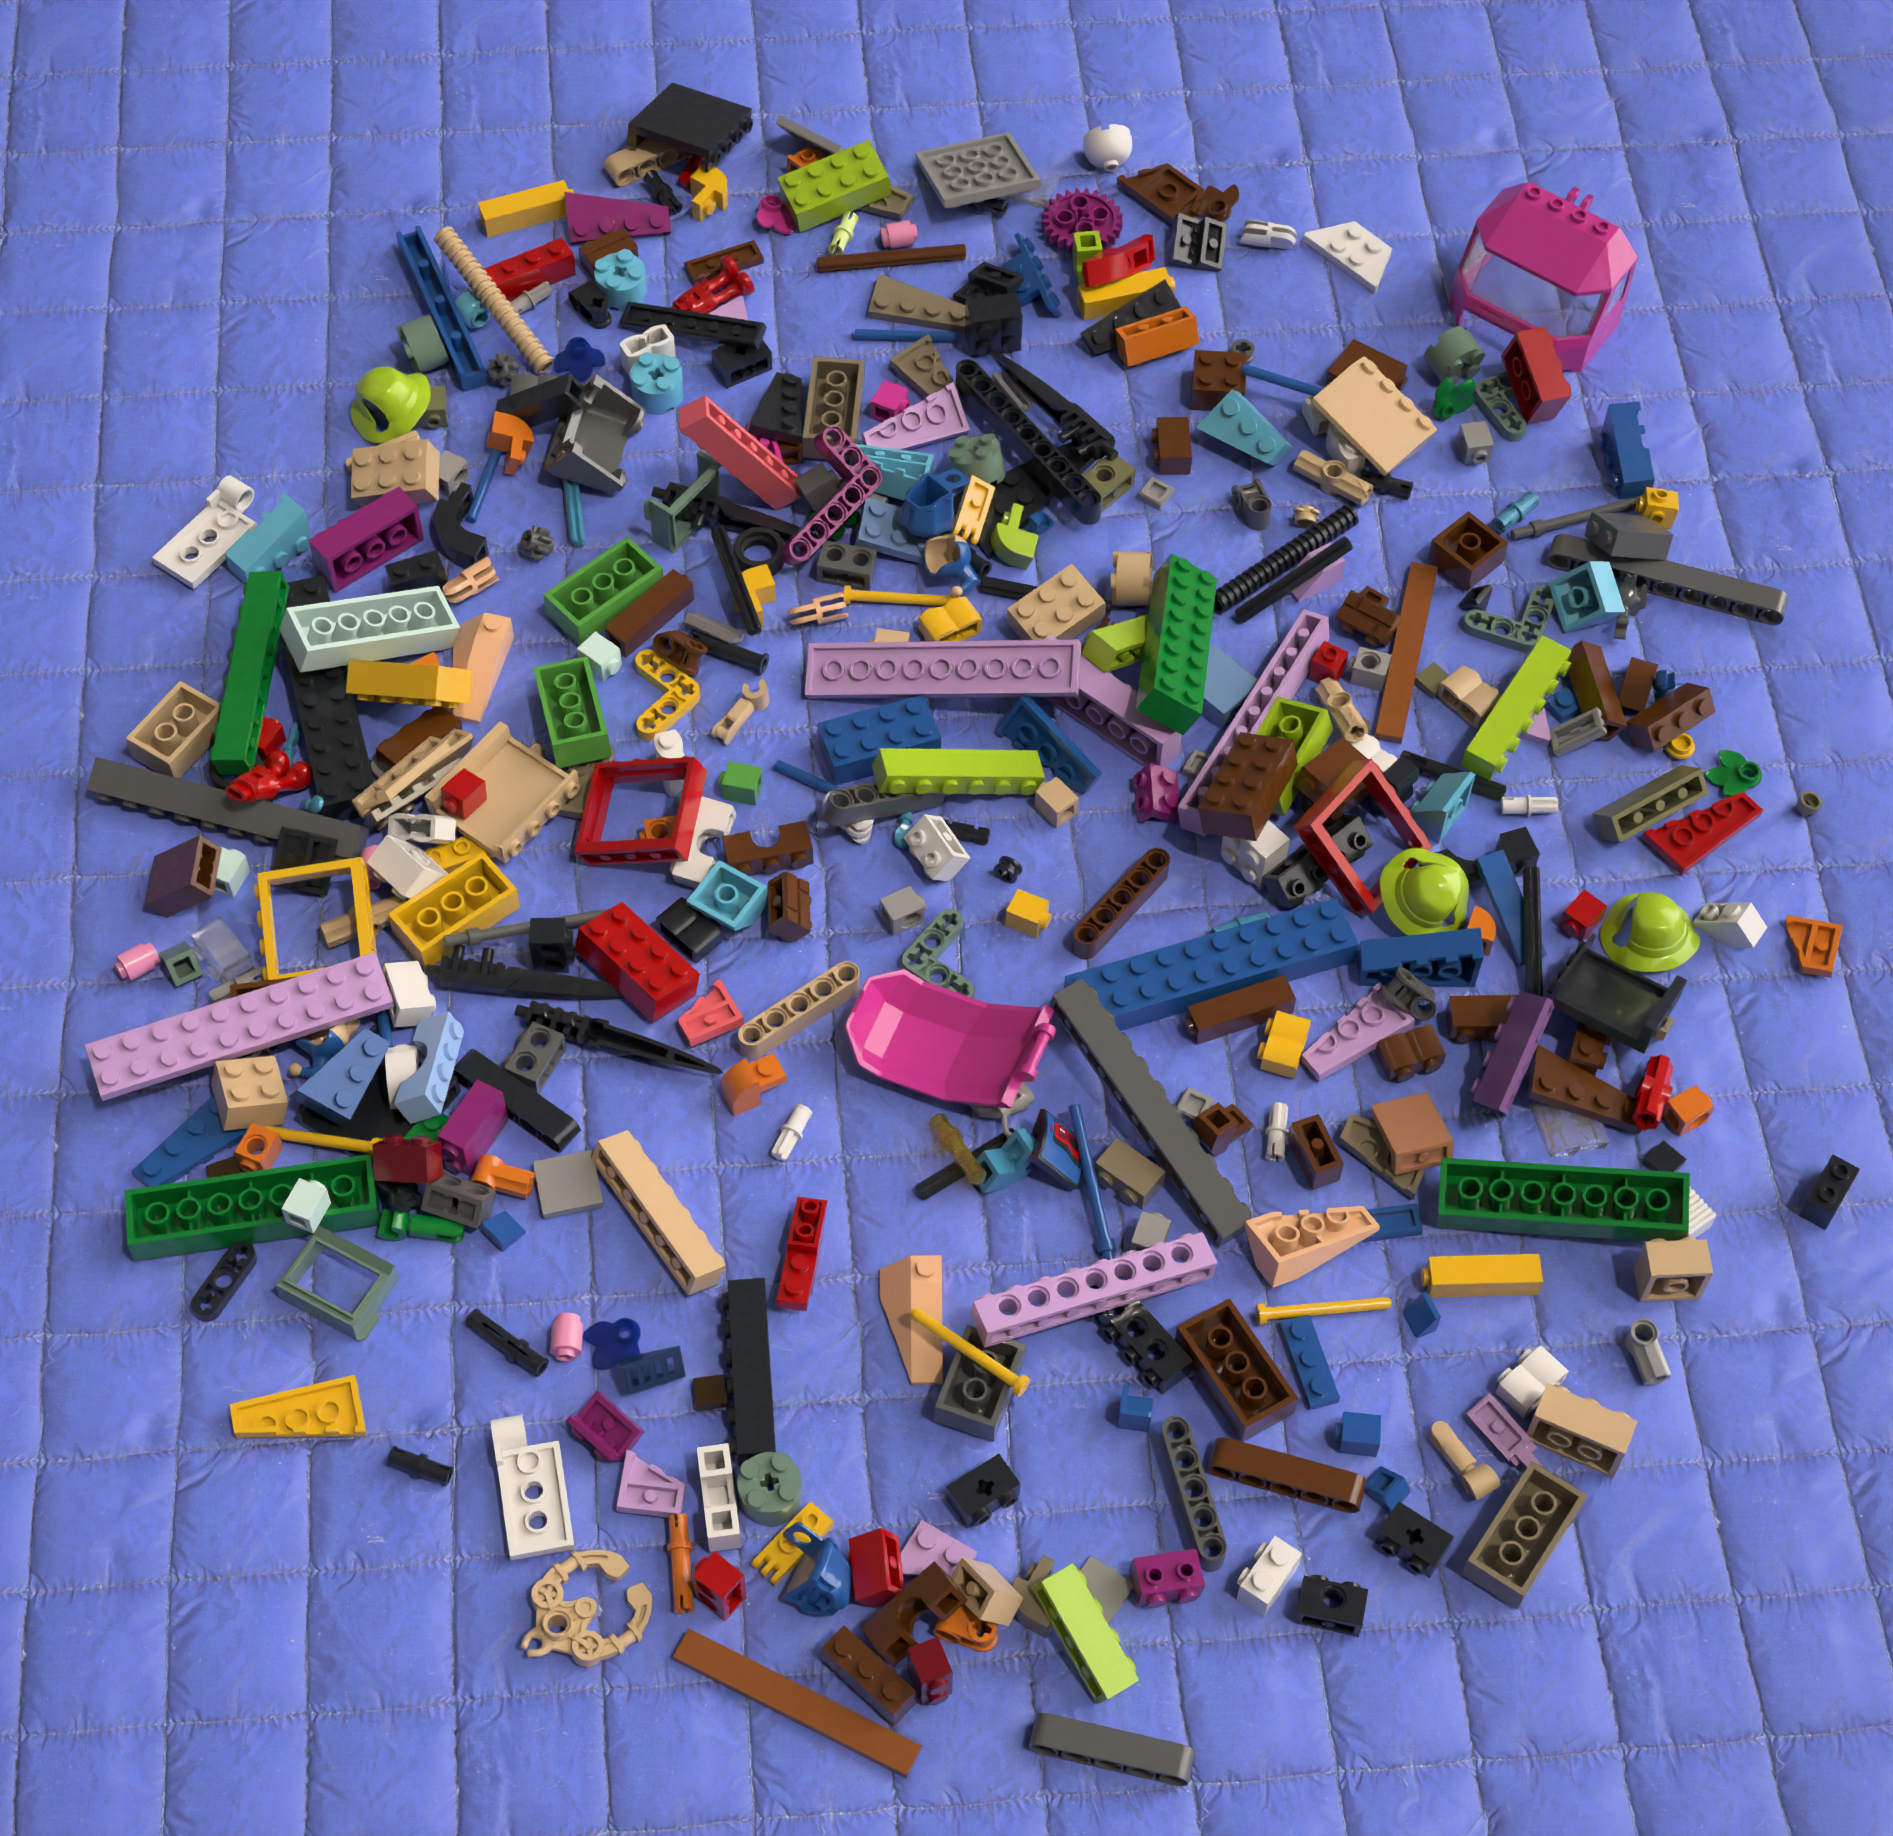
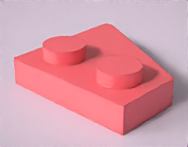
[678,979,744,1047]

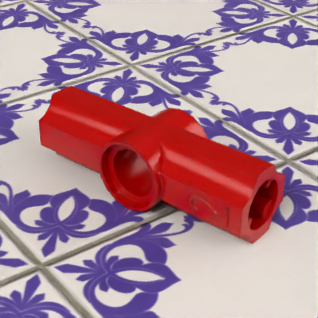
[1632,1054,1674,1131]

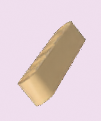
[603,138,691,187]
[738,961,860,1060]

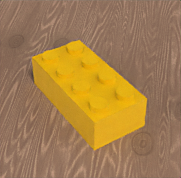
[346,659,473,709]
[388,852,520,969]

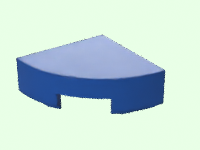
[1028,512,1054,536]

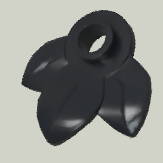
[375,1180,424,1212]

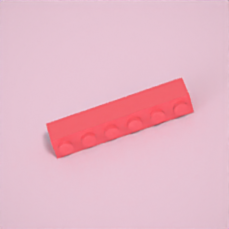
[678,395,802,510]

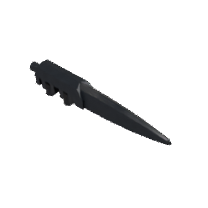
[987,349,1119,461]
[651,482,832,550]
[425,944,625,999]
[514,1000,723,1075]

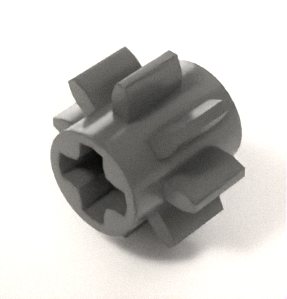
[487,353,520,386]
[520,525,554,561]

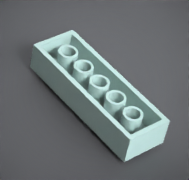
[279,586,460,672]

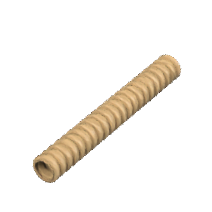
[434,226,554,374]

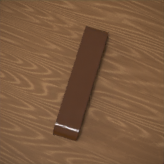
[1072,848,1170,960]
[1207,1437,1367,1513]

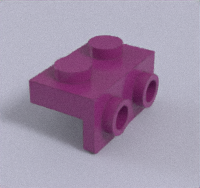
[1133,762,1180,823]
[566,1391,645,1462]

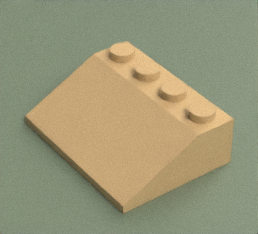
[1310,356,1438,476]

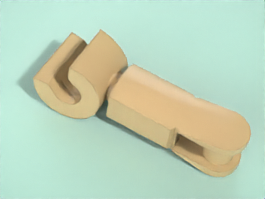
[711,678,770,745]
[1429,1421,1500,1501]

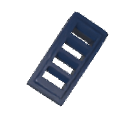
[618,1346,686,1395]

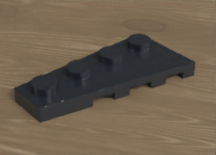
[1079,279,1182,355]
[748,372,802,445]

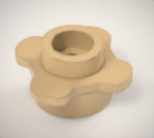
[1292,505,1320,527]

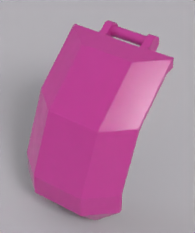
[844,969,1056,1108]

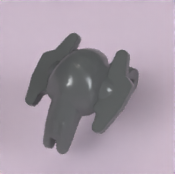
[1614,574,1647,640]

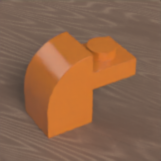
[486,411,534,475]
[720,1052,787,1116]

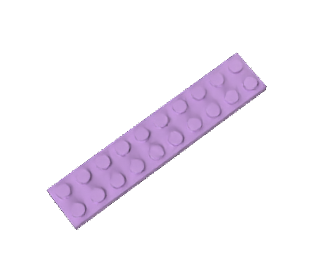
[805,639,1081,699]
[85,952,394,1101]

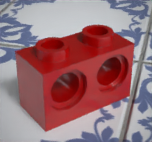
[693,1551,747,1621]

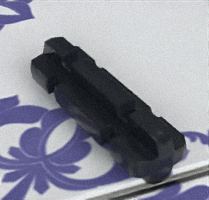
[943,819,990,844]

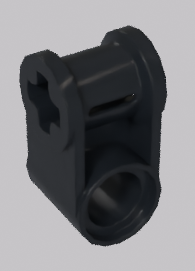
[568,280,612,329]

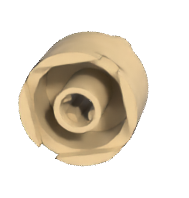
[1111,551,1153,606]

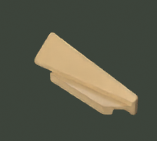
[352,729,474,818]

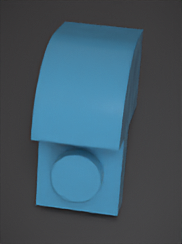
[969,1128,1035,1193]

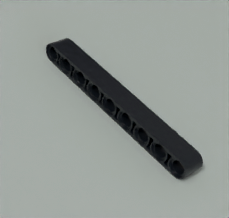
[956,359,1101,525]

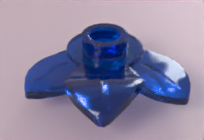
[554,337,605,382]
[582,1318,641,1370]

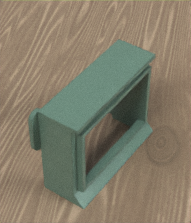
[643,450,722,554]
[275,1225,399,1342]

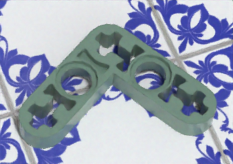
[1473,370,1527,442]
[1463,585,1554,653]
[902,909,974,998]

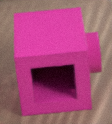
[871,380,910,423]

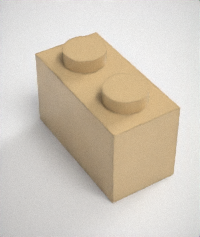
[951,1557,1023,1626]

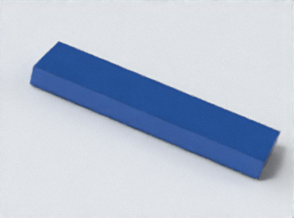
[1475,850,1547,966]

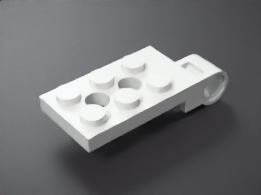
[152,476,257,589]
[491,1415,575,1561]

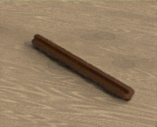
[816,244,966,272]

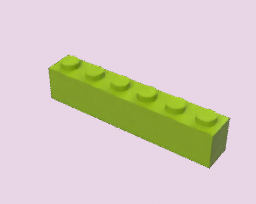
[1461,635,1572,781]
[872,748,1045,795]

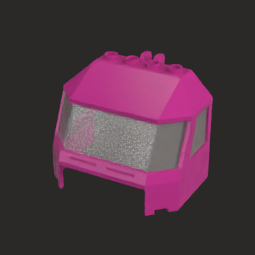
[1449,182,1638,373]

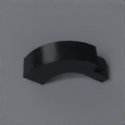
[434,482,489,569]

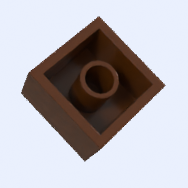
[1191,350,1247,411]
[1427,511,1508,591]

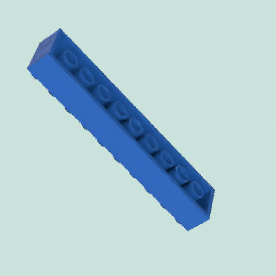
[1064,897,1359,1031]

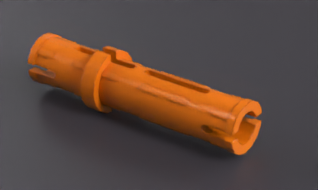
[667,1514,695,1614]

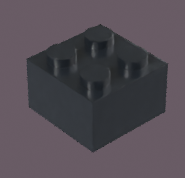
[965,293,1023,357]

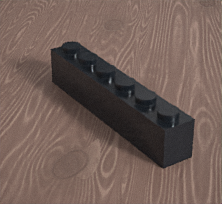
[722,1278,776,1466]

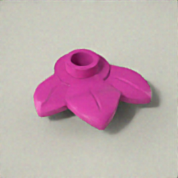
[756,194,794,234]

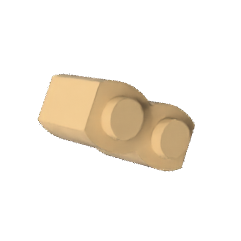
[1437,665,1501,728]

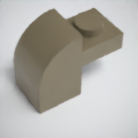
[1013,1555,1055,1638]

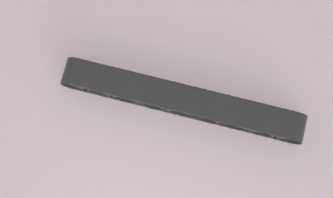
[1547,534,1788,625]

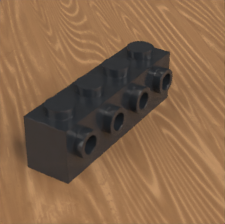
[1262,815,1374,908]

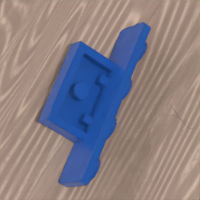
[1001,232,1062,318]

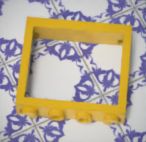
[254,857,377,981]

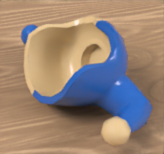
[924,533,978,598]
[289,1018,360,1078]

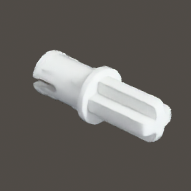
[1501,794,1558,817]
[1265,1102,1289,1162]
[771,1104,812,1161]

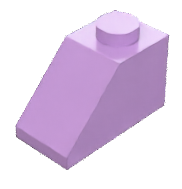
[1289,543,1346,603]

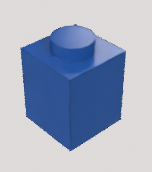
[1333,1411,1381,1457]

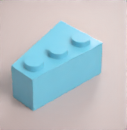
[1196,389,1293,466]
[851,444,934,501]
[225,492,311,584]

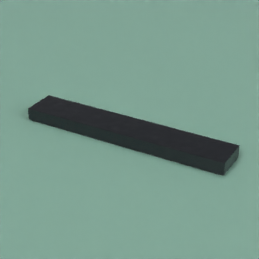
[619,301,767,350]

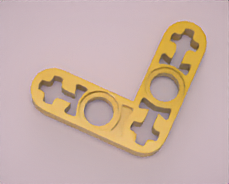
[635,649,700,741]

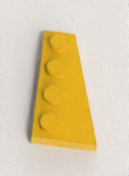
[229,1375,367,1438]

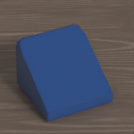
[481,1211,526,1252]
[1403,1292,1441,1338]
[1364,1466,1410,1512]

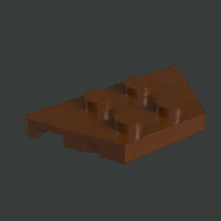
[1117,163,1204,225]

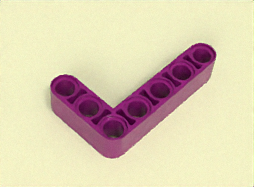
[780,425,882,566]

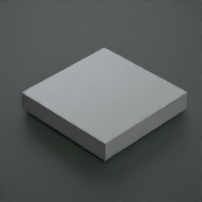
[533,1150,604,1219]

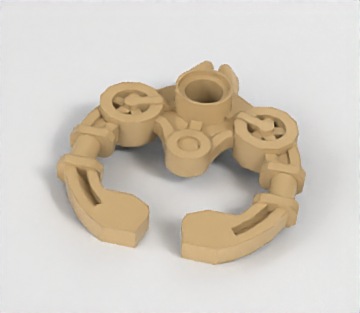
[520,1550,652,1667]

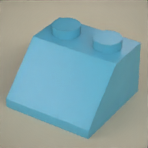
[1548,561,1625,633]
[1410,772,1476,844]
[686,860,768,931]

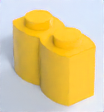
[918,597,982,641]
[1257,1011,1311,1079]

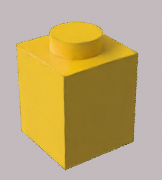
[1005,889,1052,938]

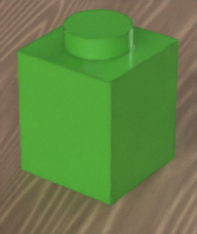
[718,761,763,806]

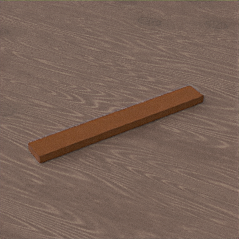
[1375,562,1438,744]
[673,1629,922,1779]

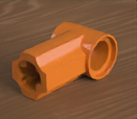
[470,1154,535,1199]

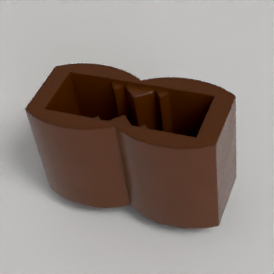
[1375,1025,1446,1082]

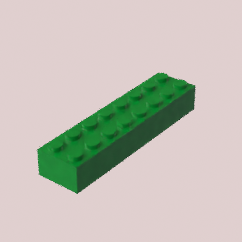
[1136,553,1217,735]
[125,1154,381,1261]
[1438,1158,1690,1241]

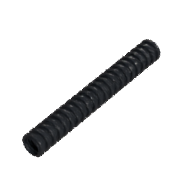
[1214,504,1359,613]

